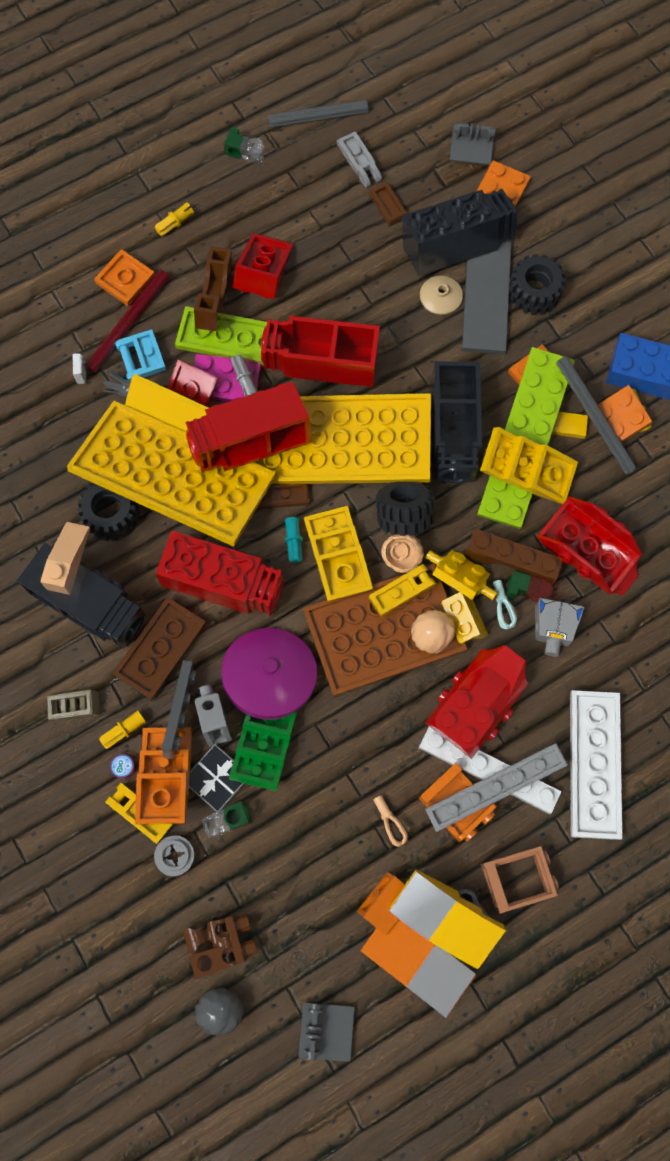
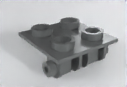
[449,122,495,165]
[299,1002,354,1062]

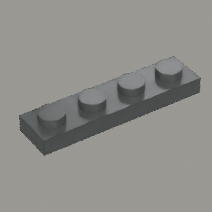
[162,660,197,759]

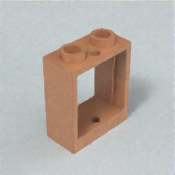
[481,846,559,914]

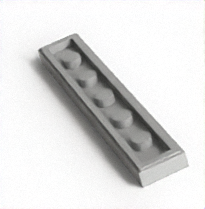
[425,743,567,832]

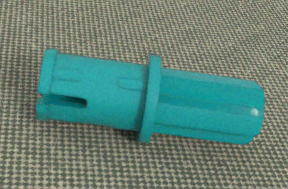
[285,517,303,563]

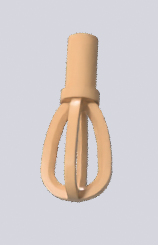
[374,795,408,847]

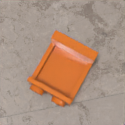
[418,763,497,842]

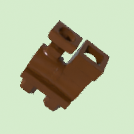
[183,916,257,979]

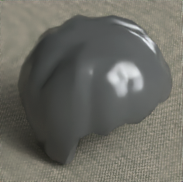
[195,988,244,1036]

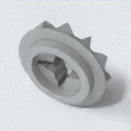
[154,836,194,876]

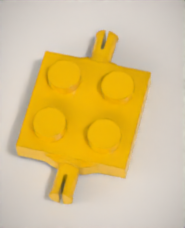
[425,550,498,600]

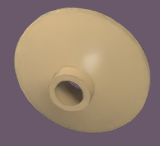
[420,276,463,315]

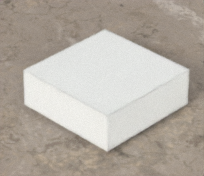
[73,354,86,384]

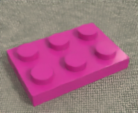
[194,354,261,402]

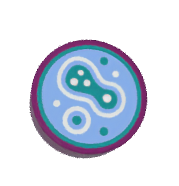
[110,754,135,779]

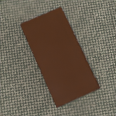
[369,182,408,227]

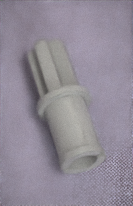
[231,354,258,396]

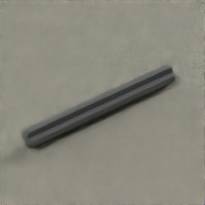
[268,100,369,127]

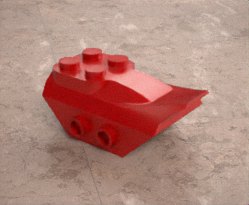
[537,497,642,596]
[425,645,529,759]

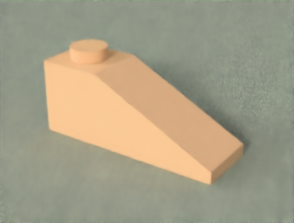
[40,522,90,595]

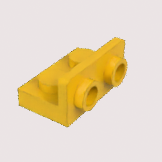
[442,592,489,644]

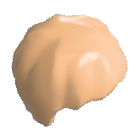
[381,534,424,573]
[411,610,455,654]

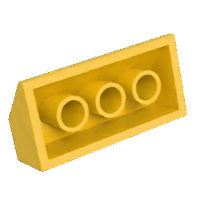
[125,374,208,432]

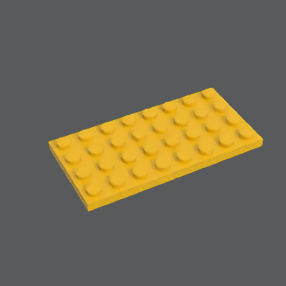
[254,393,431,484]
[67,401,276,547]

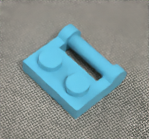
[116,329,166,380]

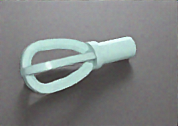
[493,580,517,629]

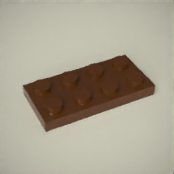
[112,597,206,701]

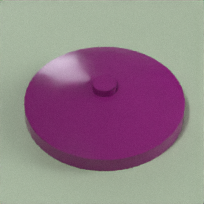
[221,628,317,720]

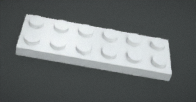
[570,690,622,840]

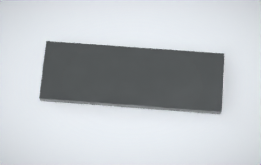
[462,239,511,355]

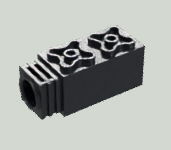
[402,189,517,276]
[431,361,482,484]
[17,542,146,649]

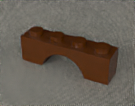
[194,246,232,331]
[465,528,563,588]

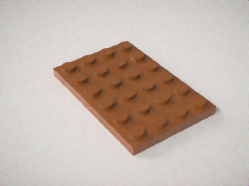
[303,564,467,697]

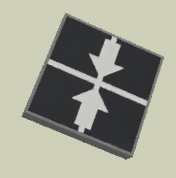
[189,744,245,814]

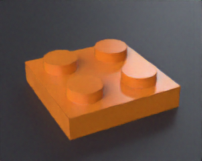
[477,161,531,208]
[94,249,155,307]
[598,385,653,443]

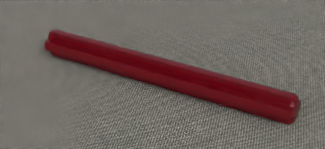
[85,270,169,373]

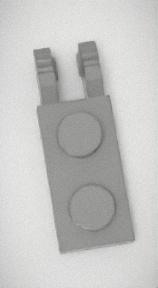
[337,132,382,188]

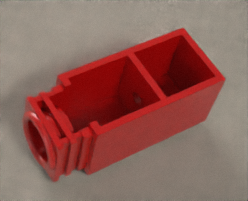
[261,316,380,387]
[185,381,310,473]
[155,531,284,616]

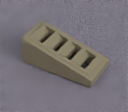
[47,690,100,720]

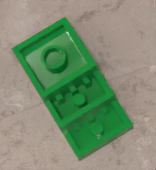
[229,711,298,791]

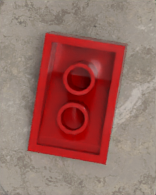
[233,233,293,299]

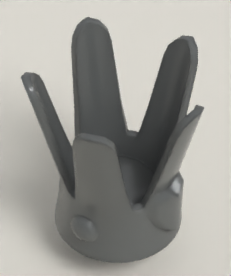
[103,370,131,398]

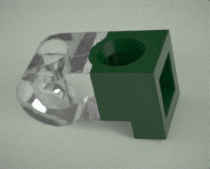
[224,127,264,163]
[202,801,253,839]

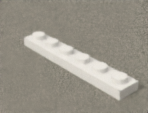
[419,727,561,814]

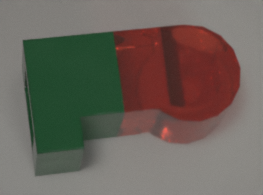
[506,571,553,603]

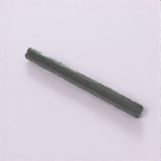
[556,356,636,474]

